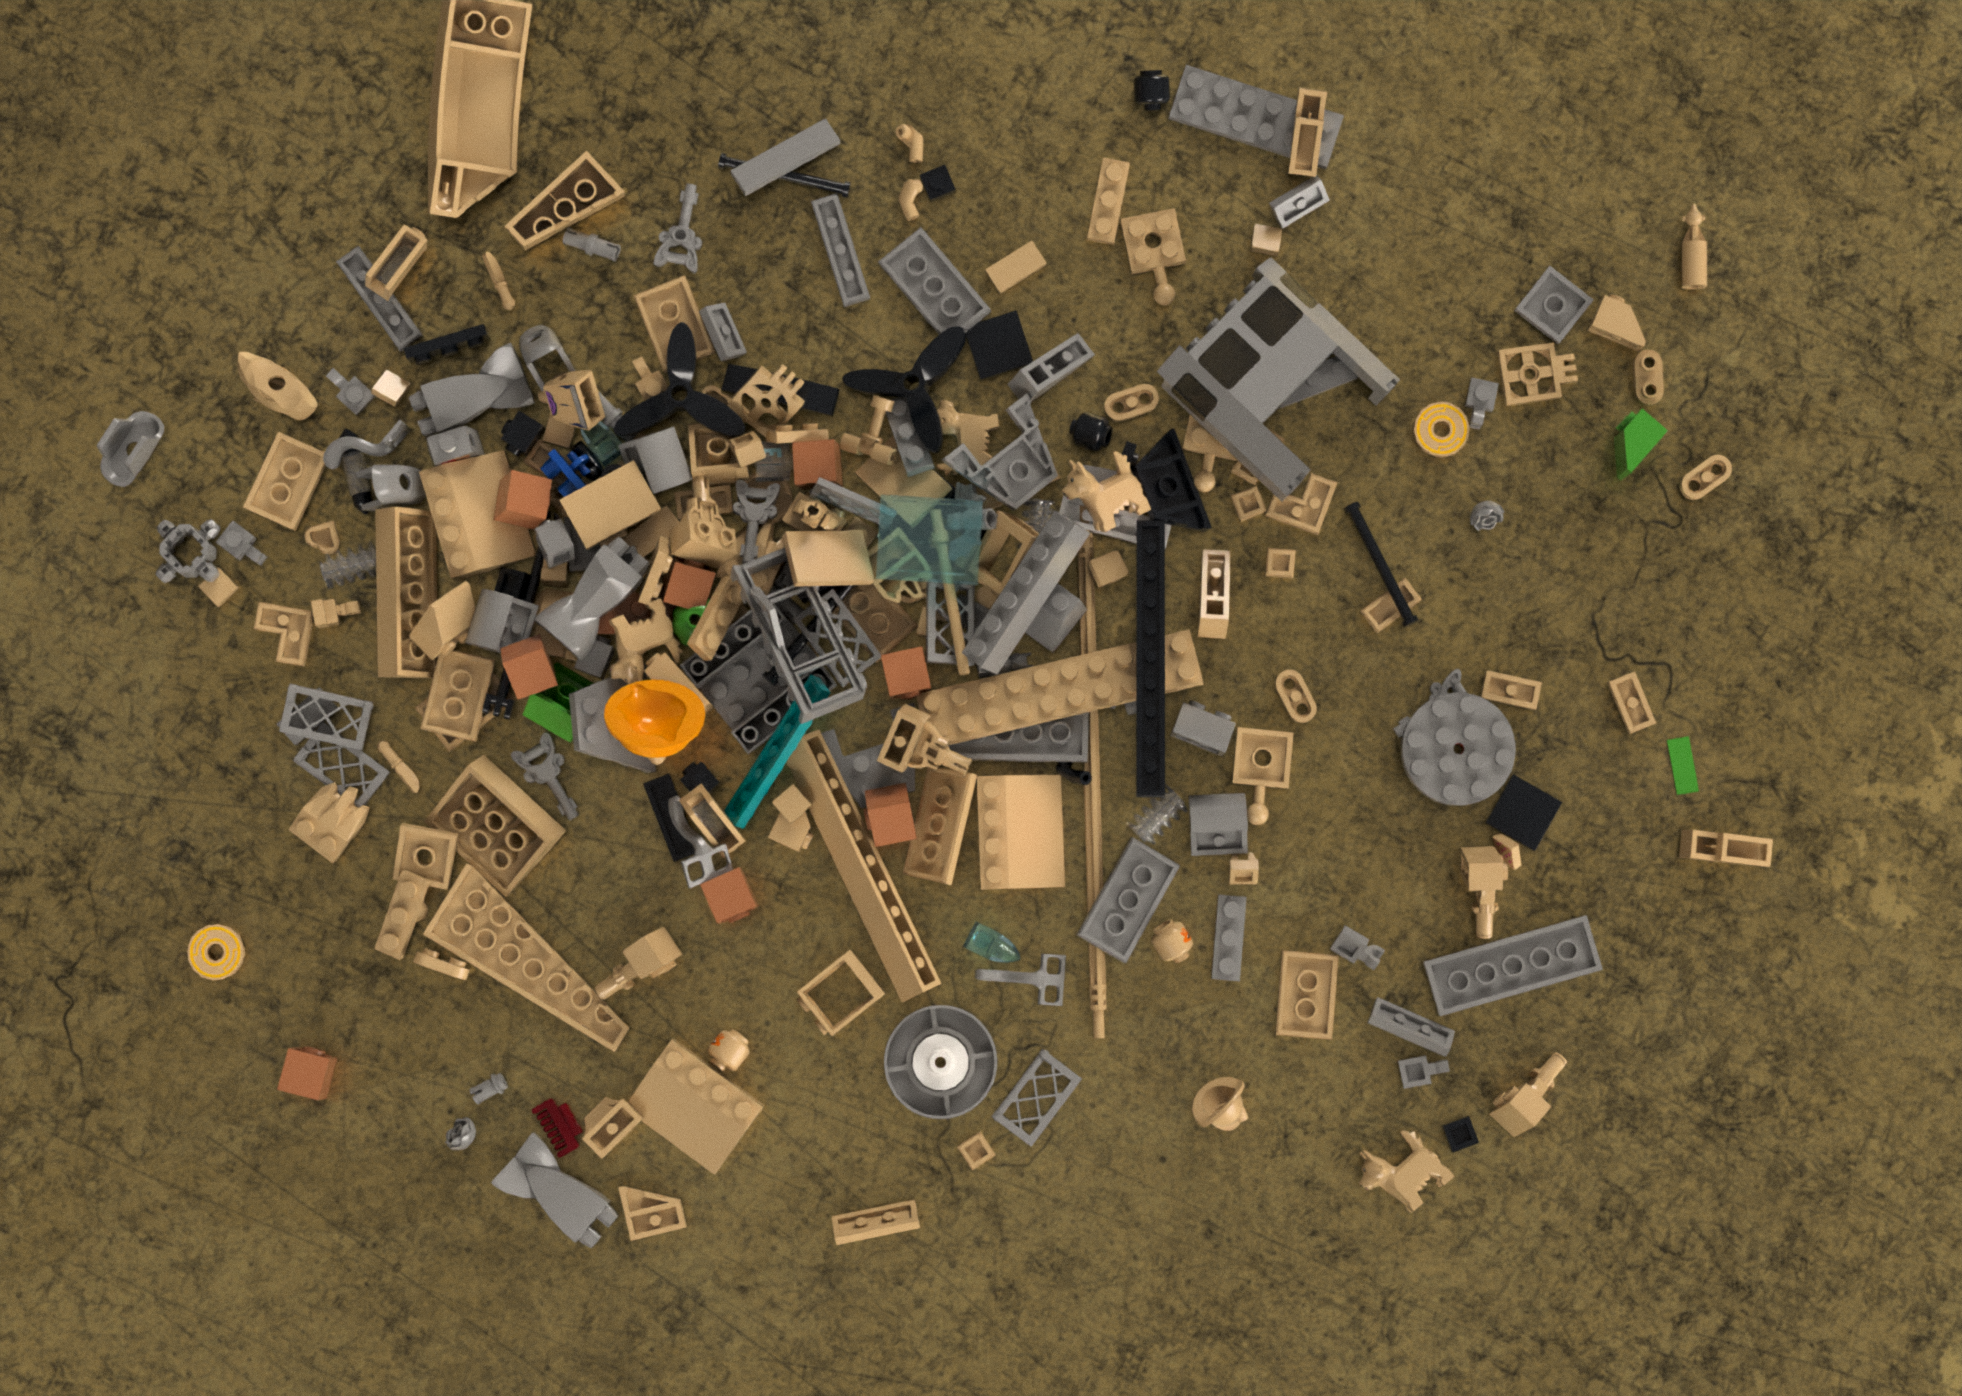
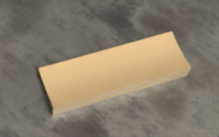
[375,507,438,679]

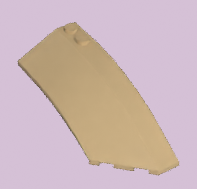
[428,0,532,218]

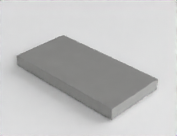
[878,227,991,335]
[1076,837,1180,963]

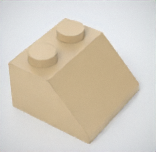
[409,581,475,660]

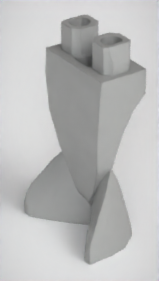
[409,343,535,436]
[534,536,650,662]
[491,1132,619,1248]

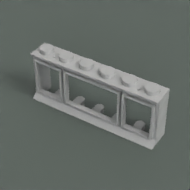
[730,548,867,724]

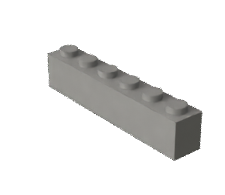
[962,511,1090,674]

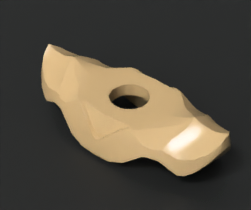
[237,352,318,420]

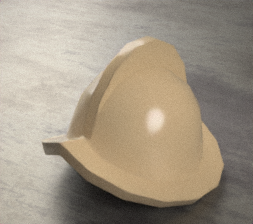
[1192,1077,1248,1131]

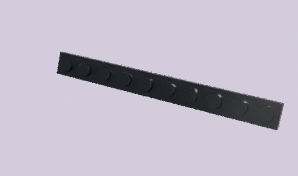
[1136,520,1165,798]

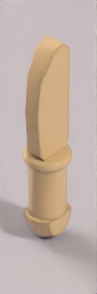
[482,252,515,310]
[377,740,419,794]

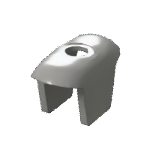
[519,325,575,391]
[97,411,164,487]
[356,465,426,511]

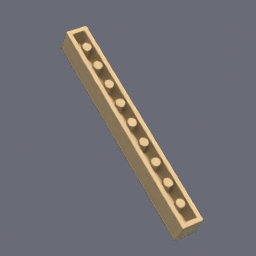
[787,729,942,1003]

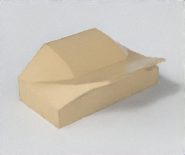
[582,1097,643,1159]

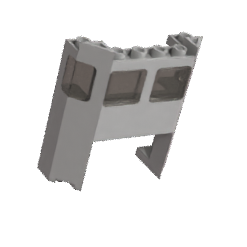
[1157,257,1400,502]

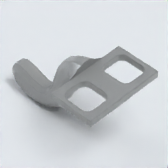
[323,419,411,470]
[668,795,733,888]
[975,954,1066,1006]

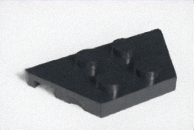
[1131,428,1212,532]

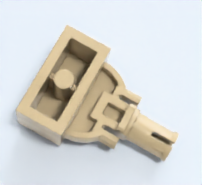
[669,476,737,569]
[782,491,848,531]
[877,704,972,776]
[1461,846,1508,939]
[595,927,683,1000]
[1489,1052,1567,1137]

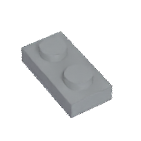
[1269,175,1330,229]
[699,303,747,361]

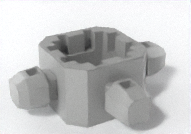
[155,519,221,583]

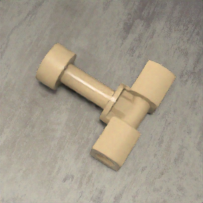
[840,395,898,466]

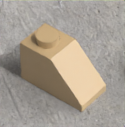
[1587,294,1646,352]
[768,811,814,853]

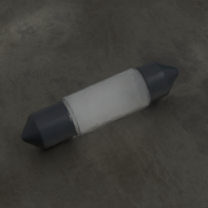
[339,428,373,515]

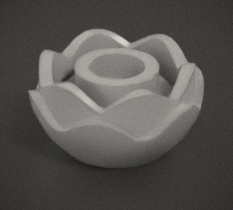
[1470,501,1504,531]
[445,1117,476,1151]

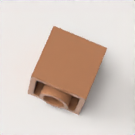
[792,439,843,490]
[493,470,552,530]
[659,555,716,609]
[500,634,558,700]
[881,646,932,700]
[864,783,917,847]
[700,867,759,924]
[277,1046,337,1100]

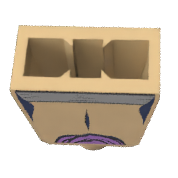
[538,370,605,430]

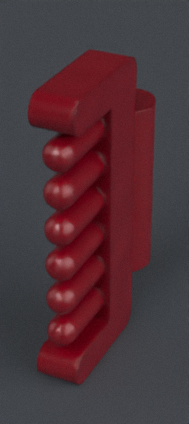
[532,1098,583,1158]

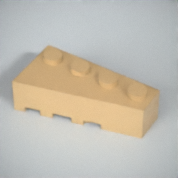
[505,151,625,251]

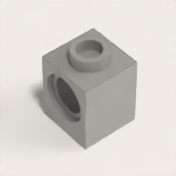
[535,519,575,568]
[574,635,616,680]

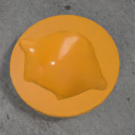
[604,680,705,758]

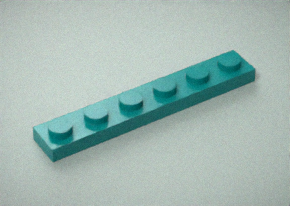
[724,675,831,829]

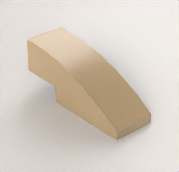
[1288,87,1327,177]
[1679,830,1773,867]

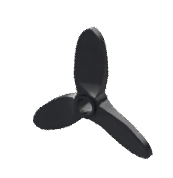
[613,322,746,437]
[842,326,966,453]

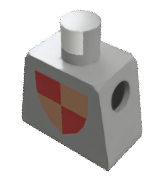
[427,426,485,467]

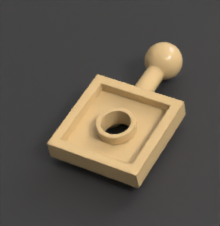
[1120,208,1186,305]
[1182,394,1237,492]
[1232,727,1294,825]
[392,823,458,922]

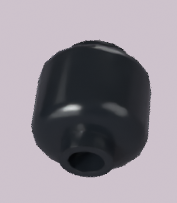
[1133,70,1170,110]
[1069,412,1113,452]

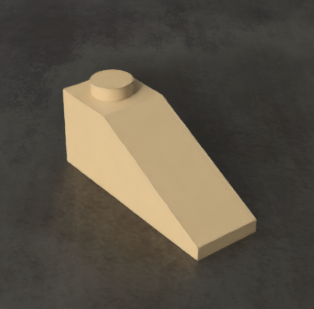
[1198,549,1231,639]

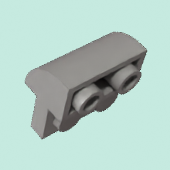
[618,426,693,494]
[465,589,539,653]
[1188,793,1248,856]

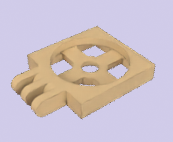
[1497,342,1578,406]
[727,364,805,437]

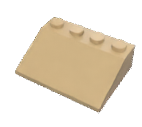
[419,450,536,581]
[424,755,566,897]
[977,775,1065,890]
[628,1039,765,1175]

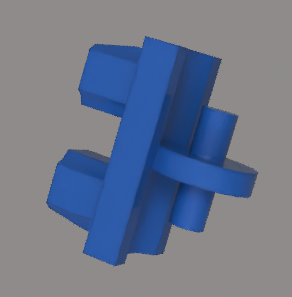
[540,449,591,497]

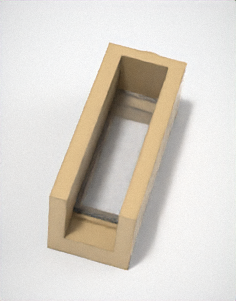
[365,224,427,301]
[679,783,745,858]

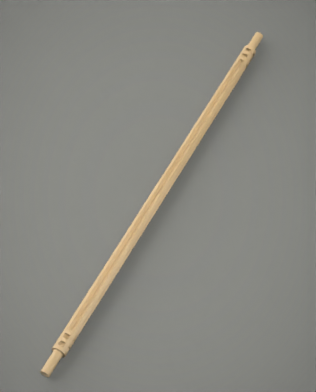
[1077,505,1107,1039]

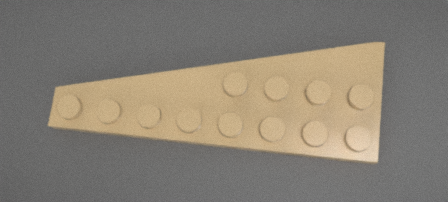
[423,863,630,1052]

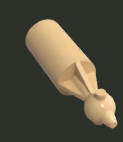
[1681,204,1707,289]

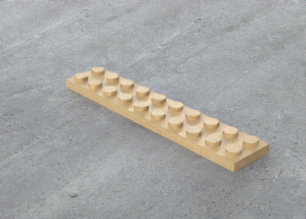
[916,629,1203,745]

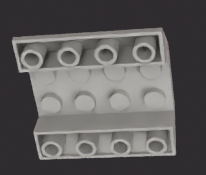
[680,603,837,754]

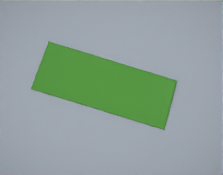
[1667,736,1699,795]

